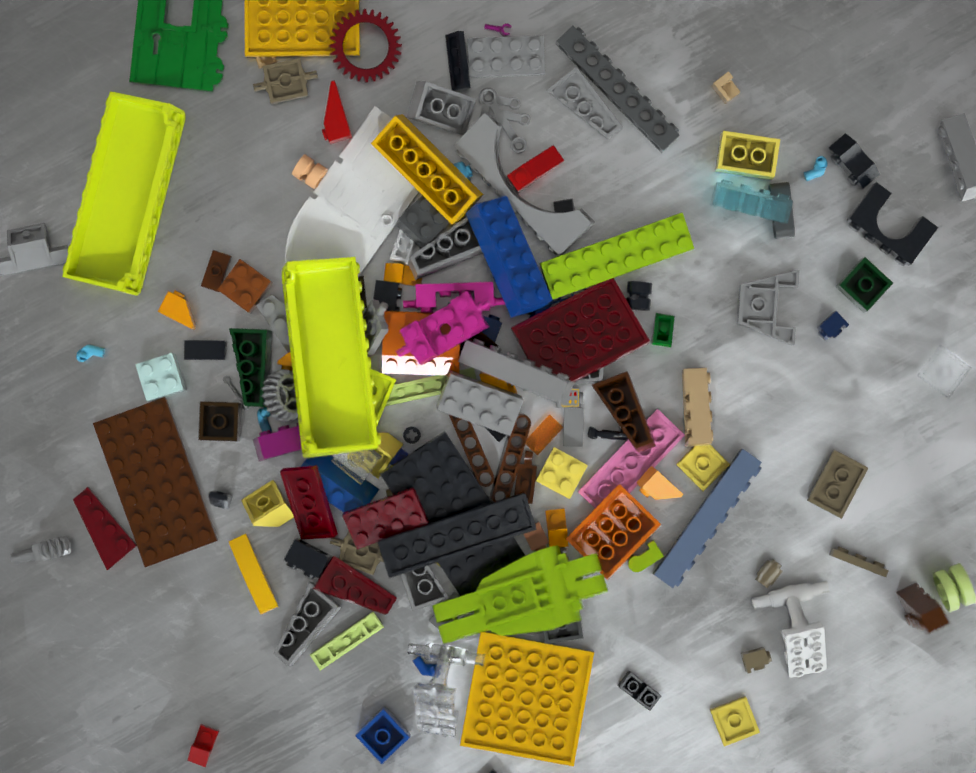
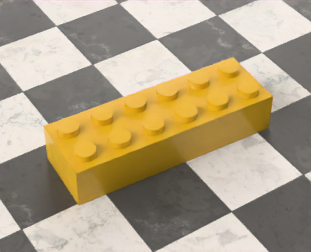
[371,114,484,224]

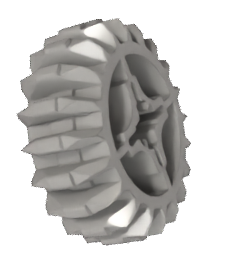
[261,370,298,422]

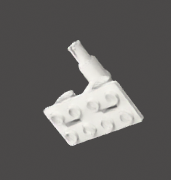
[751,581,830,678]

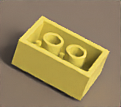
[715,131,780,180]

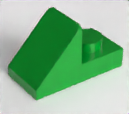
[651,313,675,348]

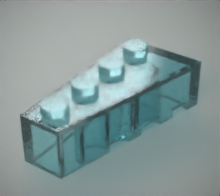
[710,180,793,224]

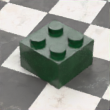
[836,257,893,313]

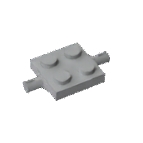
[363,300,388,355]

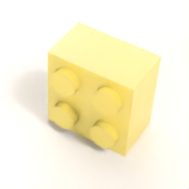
[535,447,588,499]

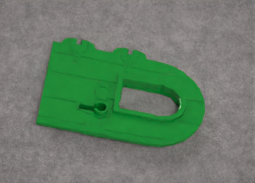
[129,0,229,92]

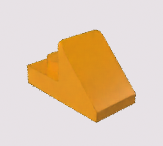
[383,263,423,286]
[545,508,569,548]

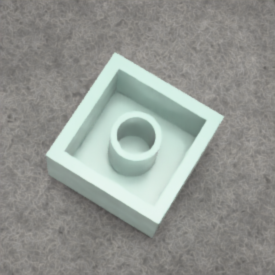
[135,353,186,401]

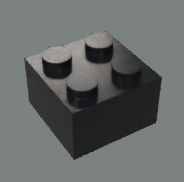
[284,538,332,579]

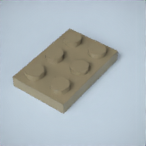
[807,450,868,519]

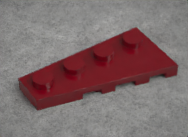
[73,487,137,570]
[312,556,397,615]

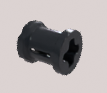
[403,427,421,444]

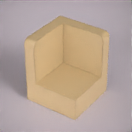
[712,71,740,104]

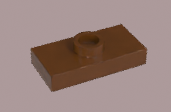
[201,250,232,293]

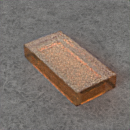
[526,415,564,456]

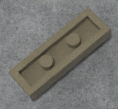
[829,546,889,577]

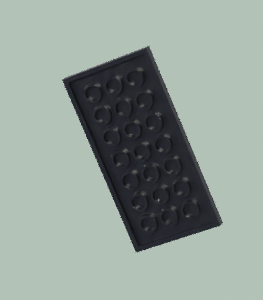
[380,431,526,596]

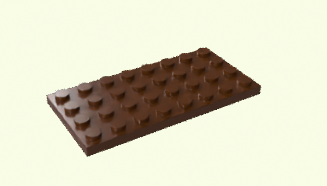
[93,397,218,567]

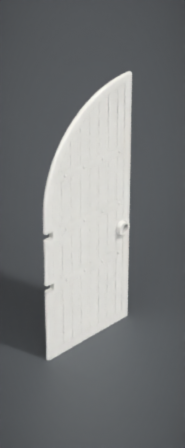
[285,106,445,277]

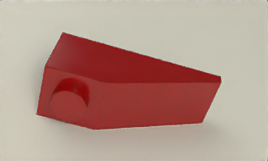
[322,80,352,144]
[507,145,564,193]

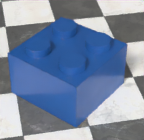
[355,706,411,764]

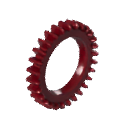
[329,9,402,83]

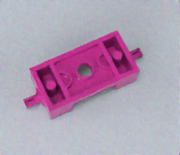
[403,282,505,313]
[396,291,491,365]

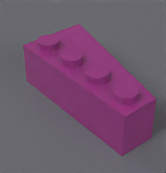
[253,422,302,462]

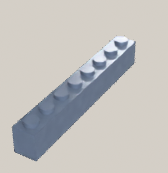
[653,449,762,588]

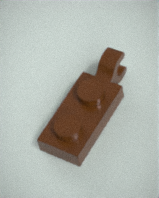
[514,450,537,504]

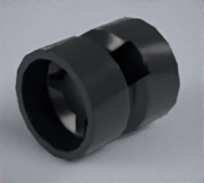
[626,281,652,311]

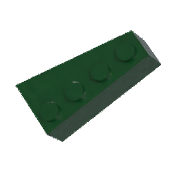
[229,328,272,407]

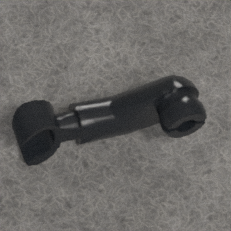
[588,427,628,440]

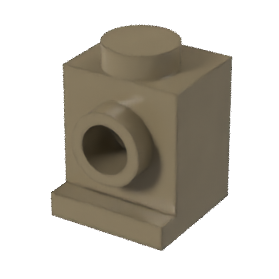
[741,647,772,673]

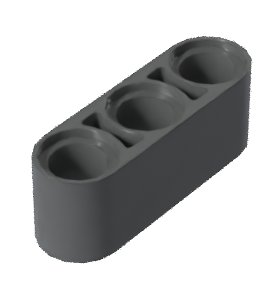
[769,182,795,239]

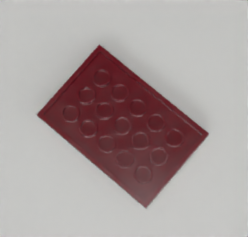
[511,278,650,382]

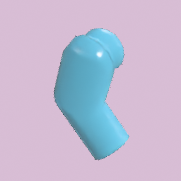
[804,156,828,181]
[76,344,105,362]
[257,407,273,432]

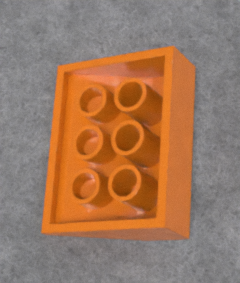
[382,311,461,375]
[566,484,661,580]

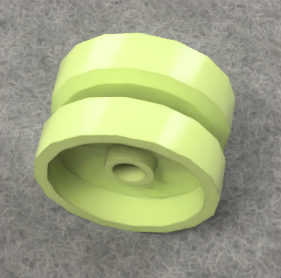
[933,563,976,612]

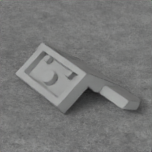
[0,223,68,275]

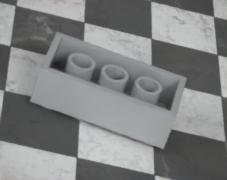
[436,370,524,436]

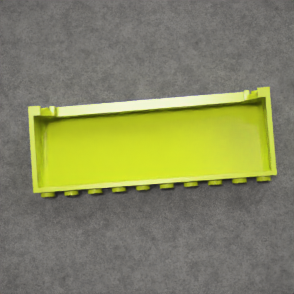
[62,91,185,296]
[282,257,381,458]

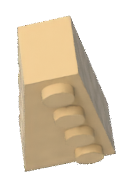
[682,368,713,447]

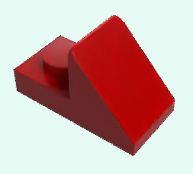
[187,724,219,767]

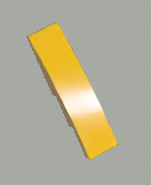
[229,534,279,615]

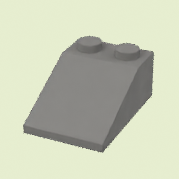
[406,81,476,135]

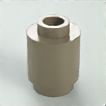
[755,559,783,588]

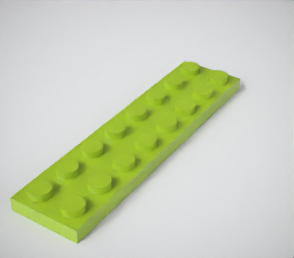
[539,212,695,300]

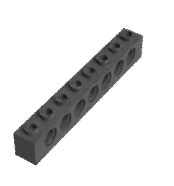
[556,25,679,153]

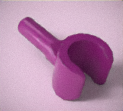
[484,24,512,36]

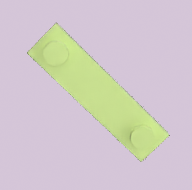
[310,611,384,671]

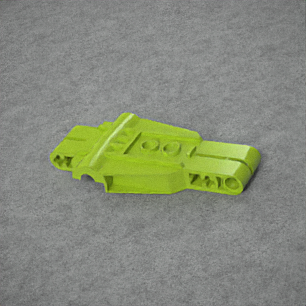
[432,546,608,644]

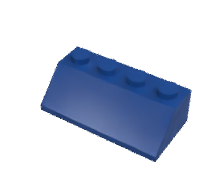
[301,455,380,512]

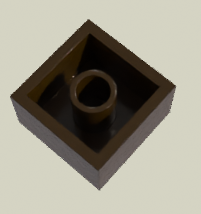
[198,401,241,441]

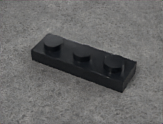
[445,31,471,92]

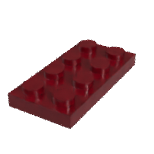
[280,465,338,540]
[342,487,429,549]

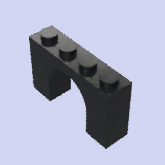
[846,182,939,266]

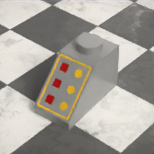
[556,388,583,408]

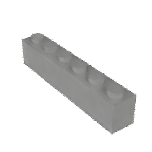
[458,338,574,404]

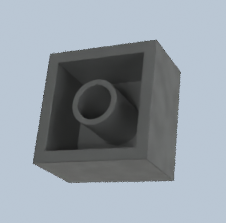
[396,195,450,249]

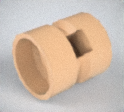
[292,154,328,190]

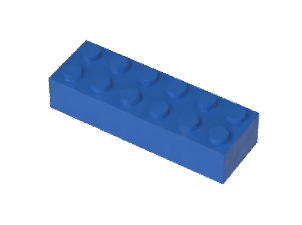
[466,196,552,318]

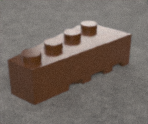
[592,371,656,453]
[896,582,950,634]

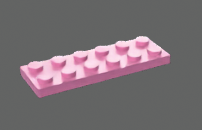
[578,409,685,508]

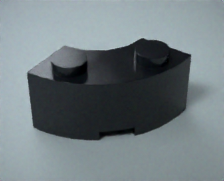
[828,133,880,189]

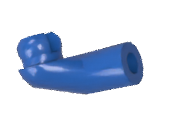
[413,656,440,677]

